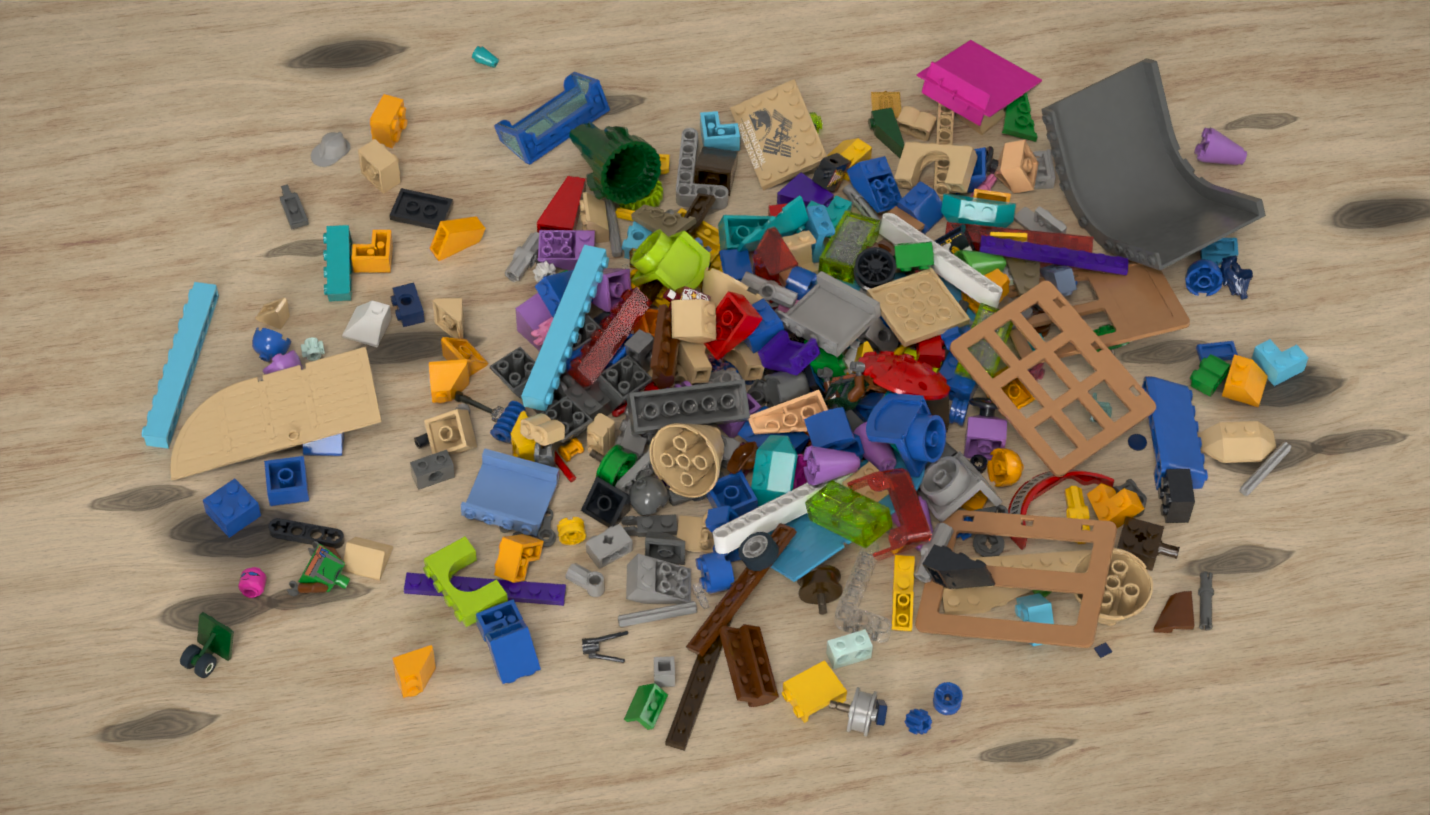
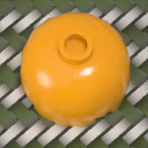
[987,448,1024,487]

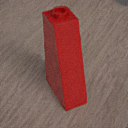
[537,176,586,233]

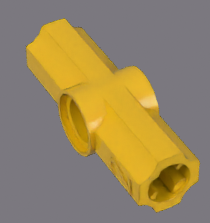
[1064,486,1090,544]

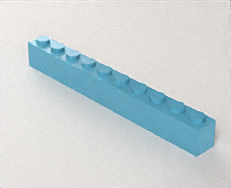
[521,245,609,412]
[142,282,219,449]

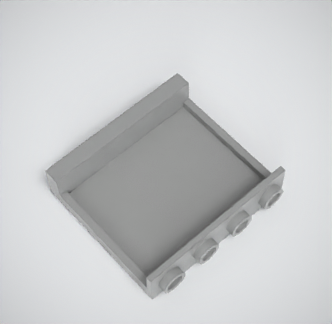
[777,271,881,357]

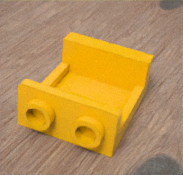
[782,660,847,723]

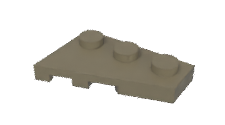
[1003,256,1040,297]

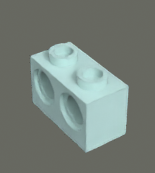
[826,629,873,670]

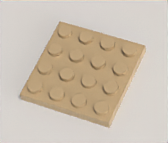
[866,268,970,347]

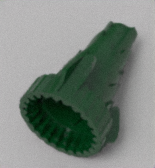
[569,121,661,205]

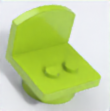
[630,229,711,292]

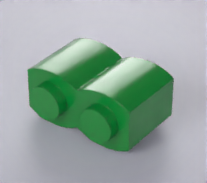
[1190,354,1231,397]

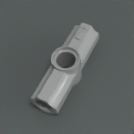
[505,232,539,282]
[741,271,798,309]
[913,522,954,583]

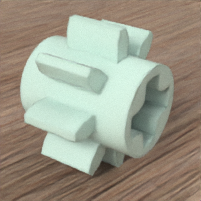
[301,337,325,361]

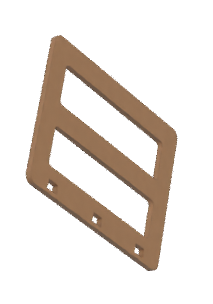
[915,510,1117,648]

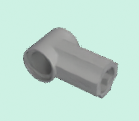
[566,563,605,597]

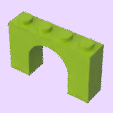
[423,536,508,627]

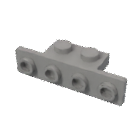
[1014,206,1079,251]

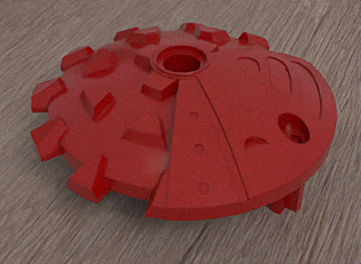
[858,351,950,400]

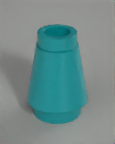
[472,46,499,68]

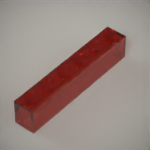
[567,287,653,388]

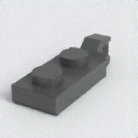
[280,184,309,230]

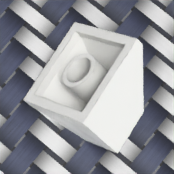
[342,301,392,347]

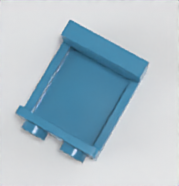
[804,205,835,263]

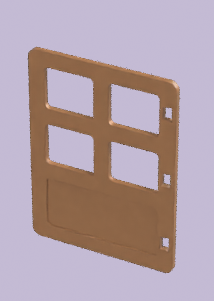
[1006,259,1190,364]

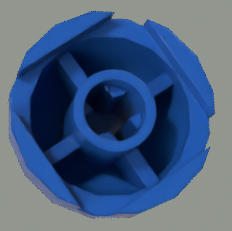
[1185,259,1223,296]
[252,327,292,362]

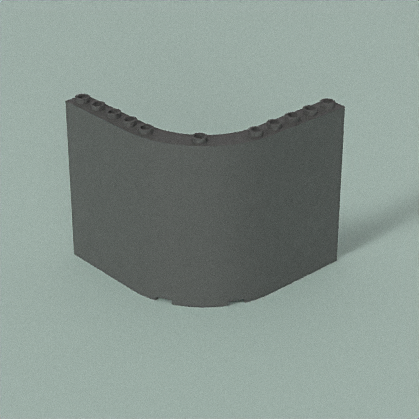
[1041,58,1266,270]

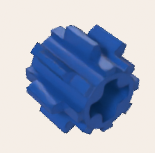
[905,709,932,735]

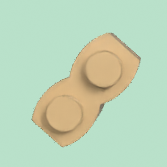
[896,106,937,141]
[520,413,565,446]

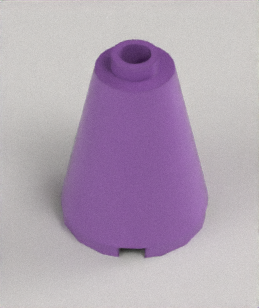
[853,422,896,473]
[803,446,860,486]

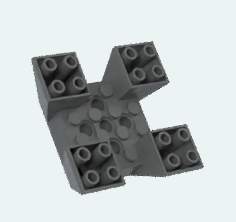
[490,313,653,443]

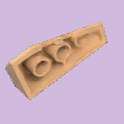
[748,390,828,434]

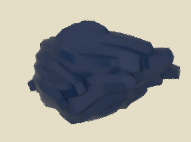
[1220,255,1253,300]

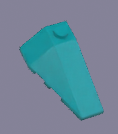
[737,195,809,252]

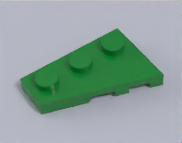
[1002,93,1038,142]

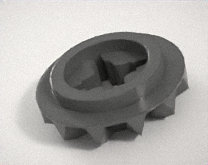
[973,534,1005,557]

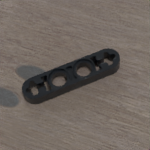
[268,518,345,549]

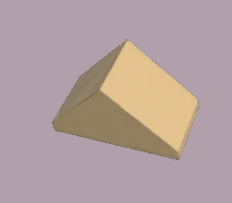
[255,298,290,329]

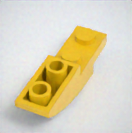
[892,555,915,632]

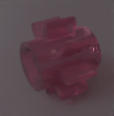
[708,354,729,372]

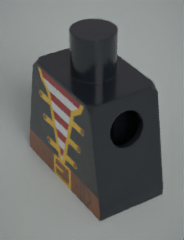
[812,153,852,192]

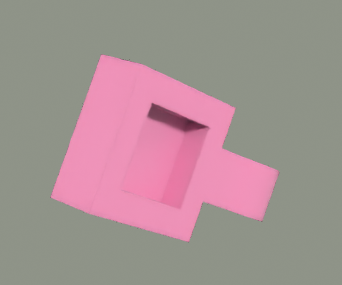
[531,317,553,346]

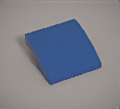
[804,407,855,448]

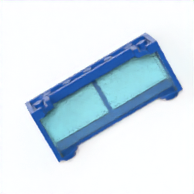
[494,72,610,165]

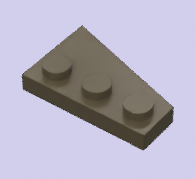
[631,205,696,236]

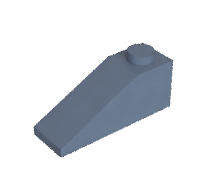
[1040,264,1077,296]

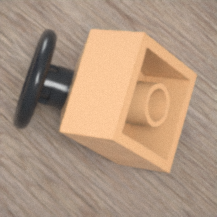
[986,140,1039,193]

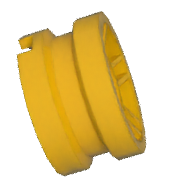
[557,517,586,545]

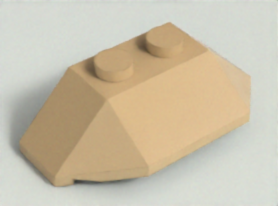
[1197,421,1276,463]

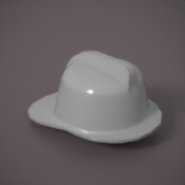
[311,132,350,167]

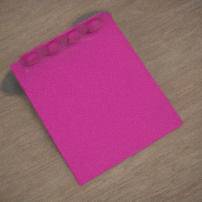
[916,40,1042,126]

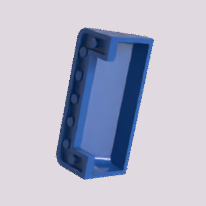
[1139,376,1208,490]

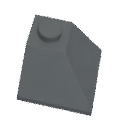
[645,531,685,565]

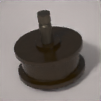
[797,565,843,615]

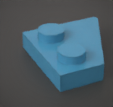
[1200,238,1238,266]

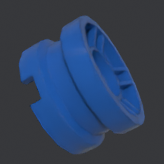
[949,397,969,426]
[933,682,963,715]

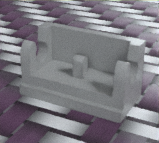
[1033,149,1056,189]

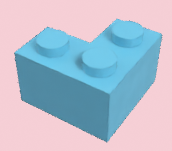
[700,111,740,151]
[1251,339,1309,386]
[1015,593,1054,646]

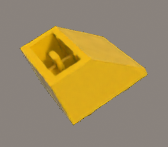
[511,411,542,462]

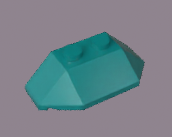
[941,193,1016,237]
[751,435,798,507]

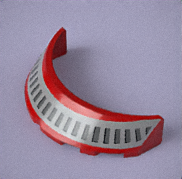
[1008,470,1114,550]

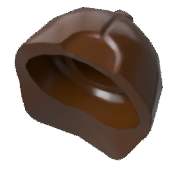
[727,441,758,474]

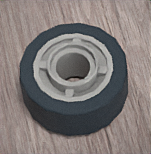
[738,532,779,571]

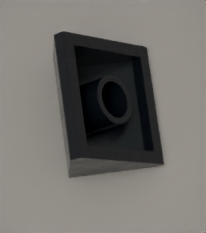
[580,476,630,528]

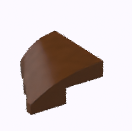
[1153,591,1195,633]

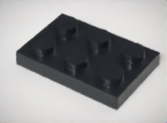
[389,188,453,230]

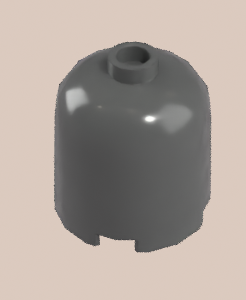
[762,371,810,406]

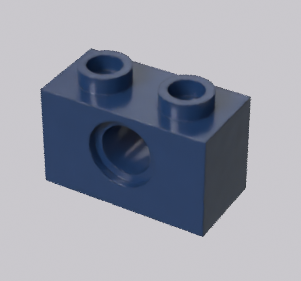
[390,282,425,327]

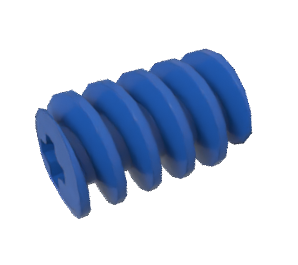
[490,401,528,443]

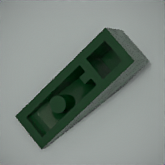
[868,108,905,158]

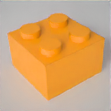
[370,94,408,149]

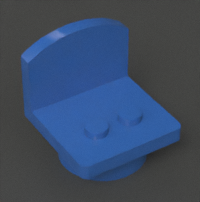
[866,393,946,477]

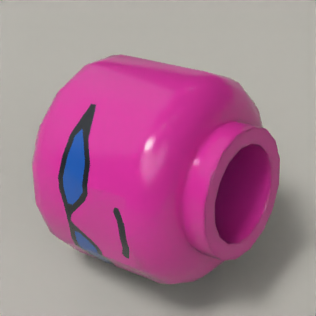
[238,567,267,598]

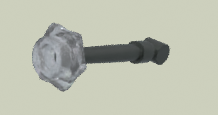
[455,391,504,423]

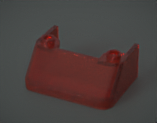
[752,227,798,311]
[847,468,932,561]

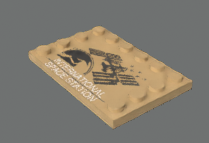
[730,79,827,191]

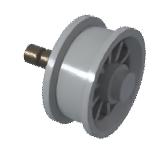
[829,687,878,737]

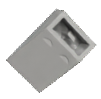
[626,554,691,604]

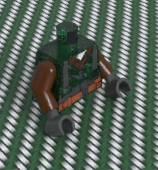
[817,361,870,411]

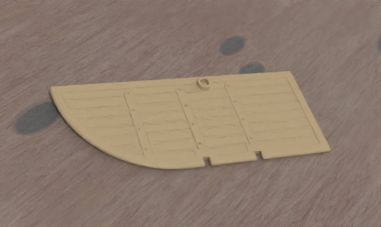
[170,346,382,480]

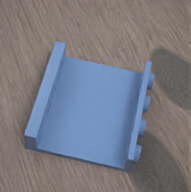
[461,449,559,536]

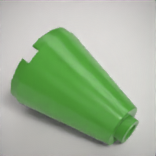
[954,250,1006,275]

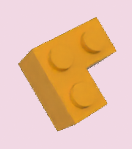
[351,230,393,273]
[1087,483,1144,529]
[494,534,544,583]

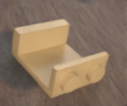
[775,230,818,286]

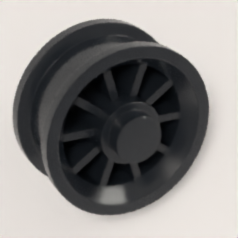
[854,247,896,291]

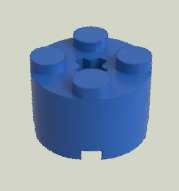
[785,265,817,300]
[695,551,734,594]

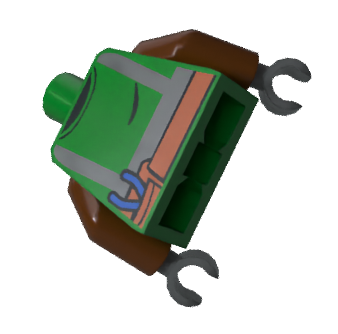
[287,541,350,596]

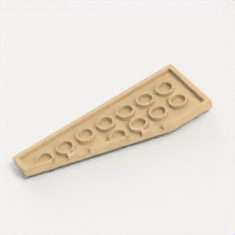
[942,550,1092,615]

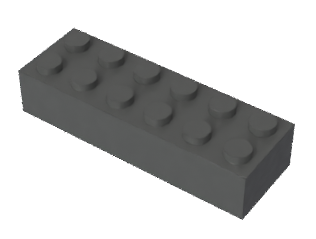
[626,379,750,435]

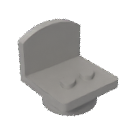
[917,451,1002,522]

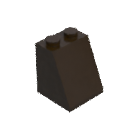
[695,147,738,196]

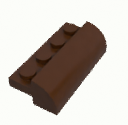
[650,304,680,390]
[719,624,779,707]

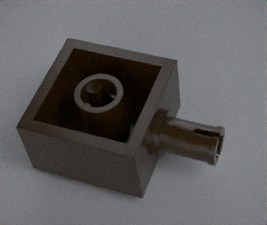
[1117,516,1180,571]

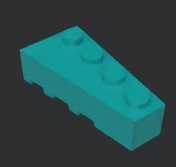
[323,225,352,302]

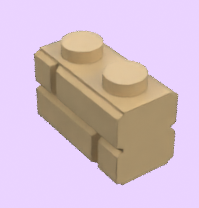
[587,413,615,456]

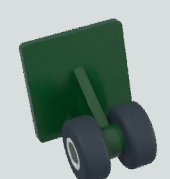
[180,612,234,678]

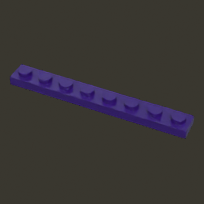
[980,235,1128,275]
[404,572,566,606]

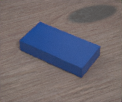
[1196,341,1238,363]

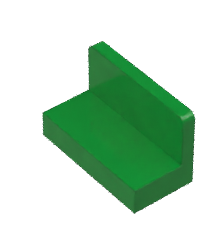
[624,683,668,730]

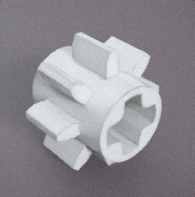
[533,261,556,283]

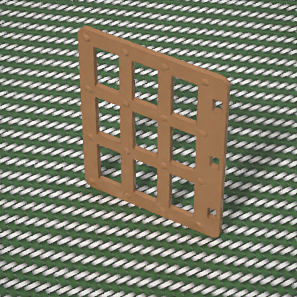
[950,281,1156,477]

